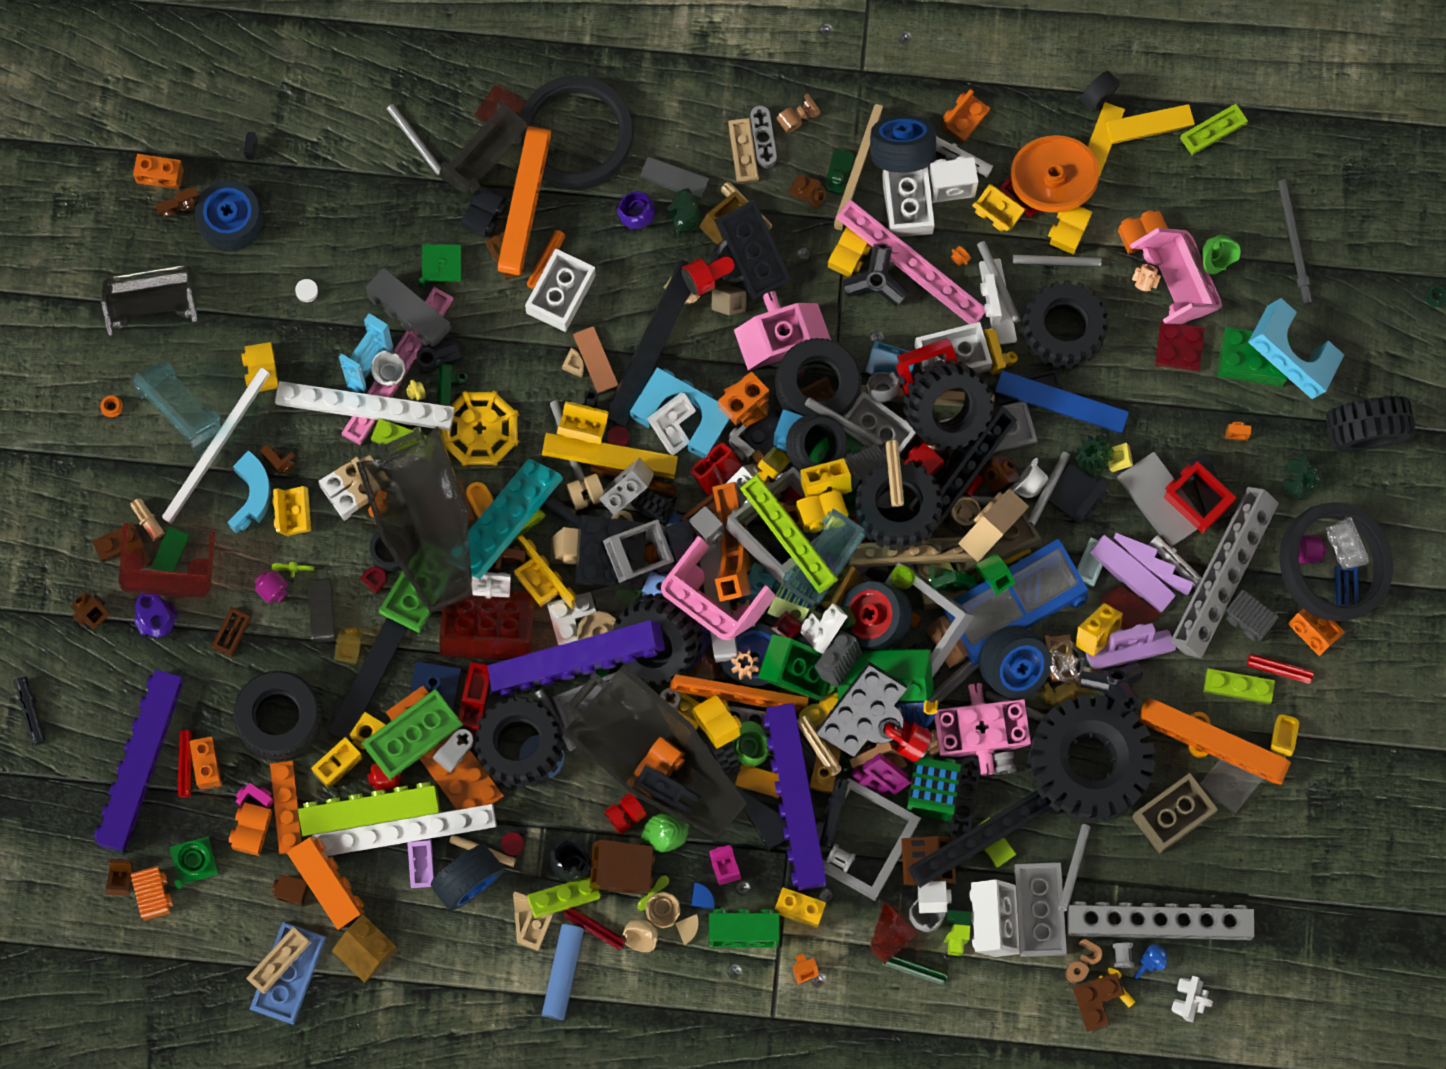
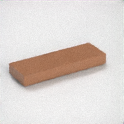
[573,326,618,395]

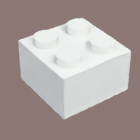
[929,156,978,203]

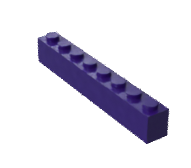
[487,620,665,697]
[94,669,184,854]
[763,703,826,891]

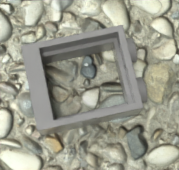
[599,457,654,516]
[603,519,674,583]

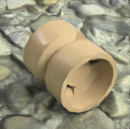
[566,474,603,511]
[950,497,981,533]

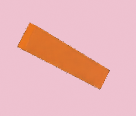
[670,674,808,713]

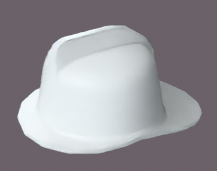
[1005,458,1048,498]

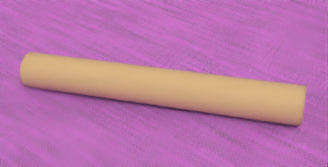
[449,834,516,867]

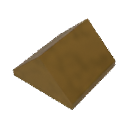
[813,566,864,611]

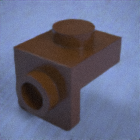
[788,174,827,209]
[492,546,527,573]
[106,858,134,896]

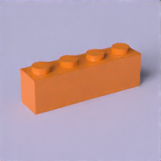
[287,836,365,930]

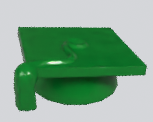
[418,244,461,288]
[169,836,219,889]

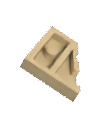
[513,891,554,951]

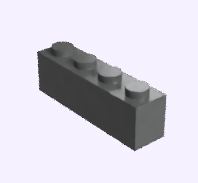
[366,268,451,348]

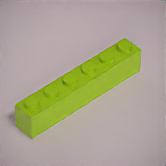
[298,782,441,836]

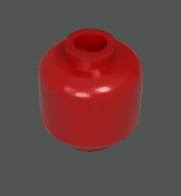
[367,763,402,791]

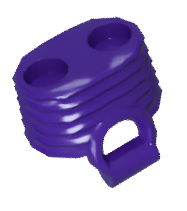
[134,592,179,638]

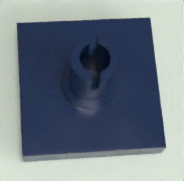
[410,661,461,712]

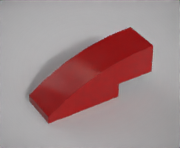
[458,662,490,737]

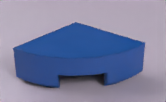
[691,883,715,909]

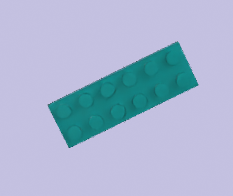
[446,459,563,580]

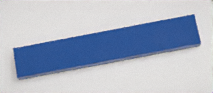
[995,370,1129,434]

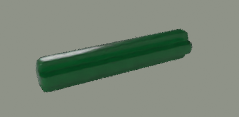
[881,952,948,985]

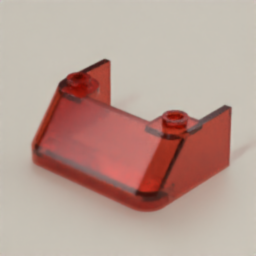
[118,523,215,599]

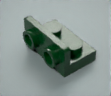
[928,566,978,593]

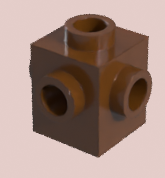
[981,456,1021,493]
[70,591,110,630]

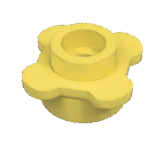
[407,380,425,402]

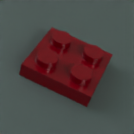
[1155,321,1205,372]

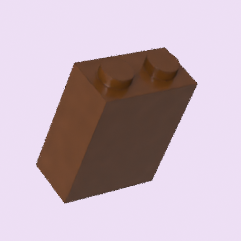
[590,840,655,895]

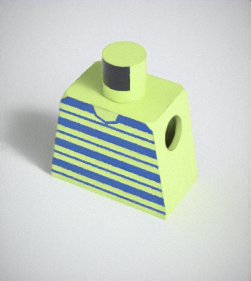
[767,577,825,622]

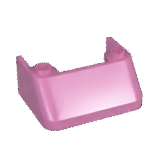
[1130,228,1222,324]
[661,536,776,640]

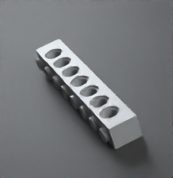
[1170,487,1279,658]
[1067,902,1254,940]

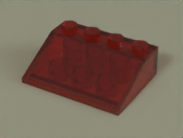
[439,588,535,659]

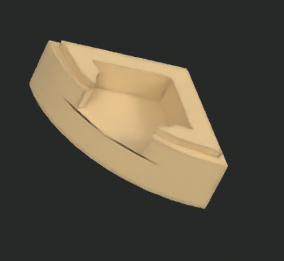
[562,348,584,378]
[675,914,698,945]

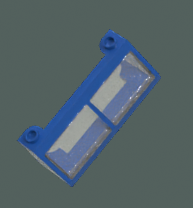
[943,539,1088,667]

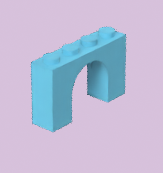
[1248,298,1344,399]
[630,367,732,459]

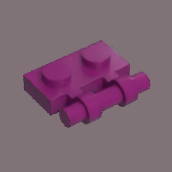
[851,753,911,799]

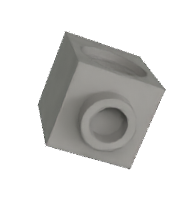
[689,506,726,547]

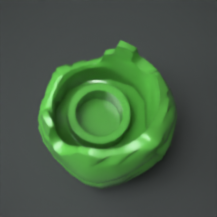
[640,813,689,852]

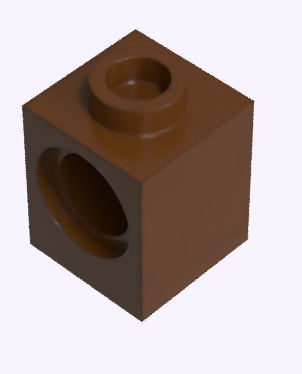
[272,874,309,907]

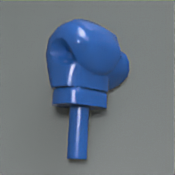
[1133,944,1168,980]

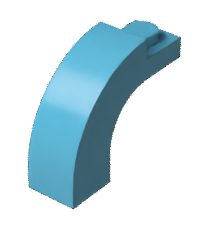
[228,450,271,533]

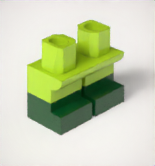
[944,910,971,956]

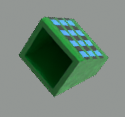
[906,755,961,822]

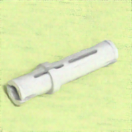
[936,136,993,178]
[1148,535,1202,591]

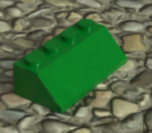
[837,649,934,701]

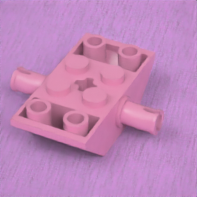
[734,291,831,376]
[935,683,1031,776]

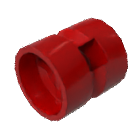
[604,792,647,835]

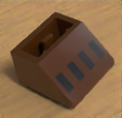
[901,836,956,886]

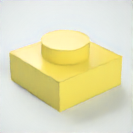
[1106,443,1133,472]

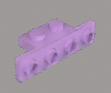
[1085,623,1176,670]

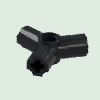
[842,243,908,306]
[1080,661,1143,712]

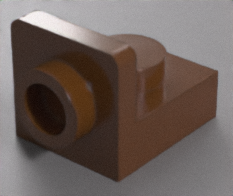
[260,444,297,475]

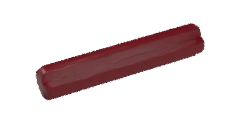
[564,907,626,950]

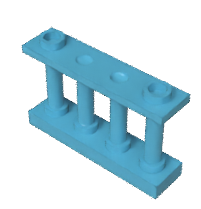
[339,313,394,394]

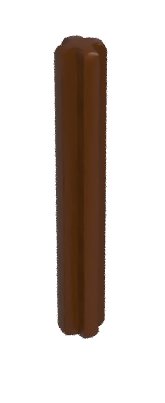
[591,464,677,499]

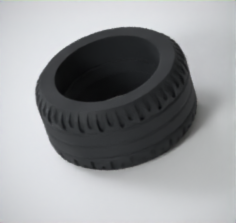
[785,414,848,470]

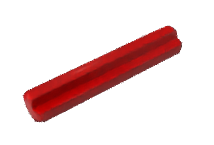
[1247,654,1314,684]
[178,730,193,798]

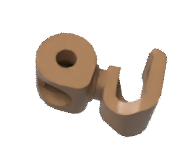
[777,93,820,133]
[1065,939,1102,984]

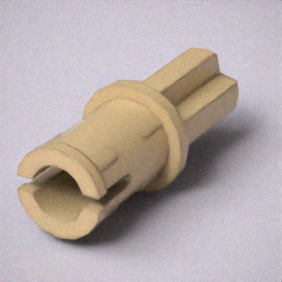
[130,498,165,541]

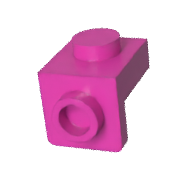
[236,783,274,809]
[709,845,741,885]

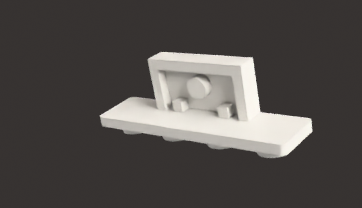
[979,259,1017,345]

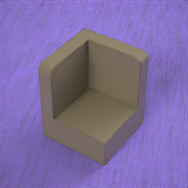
[712,285,746,316]

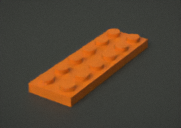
[386,686,503,810]

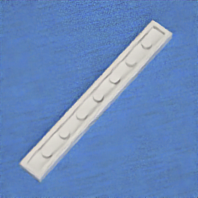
[162,368,270,524]

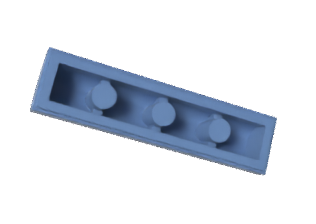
[541,924,584,1021]

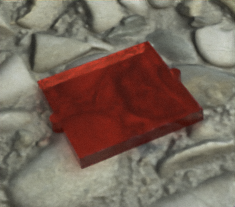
[474,85,525,134]

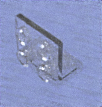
[1326,517,1369,569]

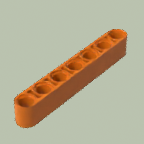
[498,126,551,275]
[1138,698,1291,785]

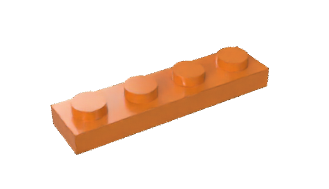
[270,761,302,855]

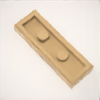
[728,118,759,184]
[246,926,311,994]

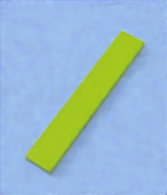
[740,474,838,594]

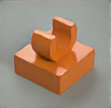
[792,953,819,984]

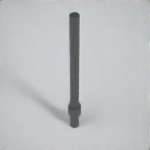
[1278,179,1313,305]

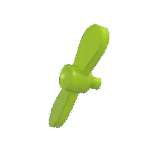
[272,562,315,577]
[638,876,669,911]

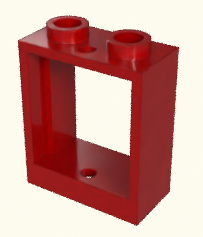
[896,338,958,394]
[1164,461,1236,534]

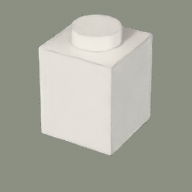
[918,881,951,913]

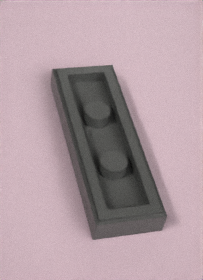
[640,157,709,200]

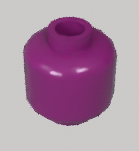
[1299,535,1327,564]
[254,570,288,603]

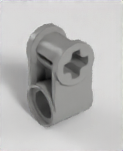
[433,729,474,773]

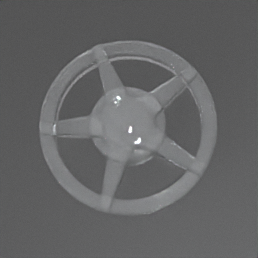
[1050,641,1087,683]

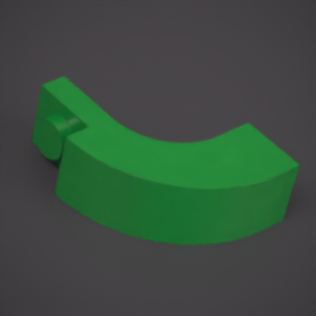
[975,553,1016,601]

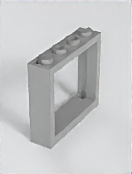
[726,467,850,584]
[885,562,975,677]
[816,778,921,901]

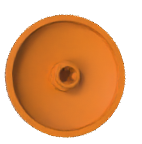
[1011,135,1099,212]

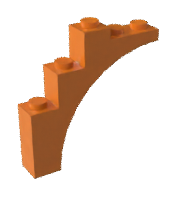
[712,482,752,602]

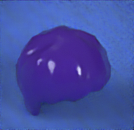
[617,191,656,229]

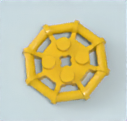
[441,390,519,467]

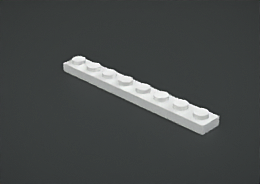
[275,381,455,431]
[312,804,497,856]

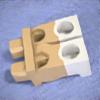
[319,455,388,521]

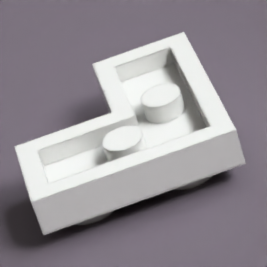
[647,392,696,455]
[547,592,596,646]
[800,603,847,654]

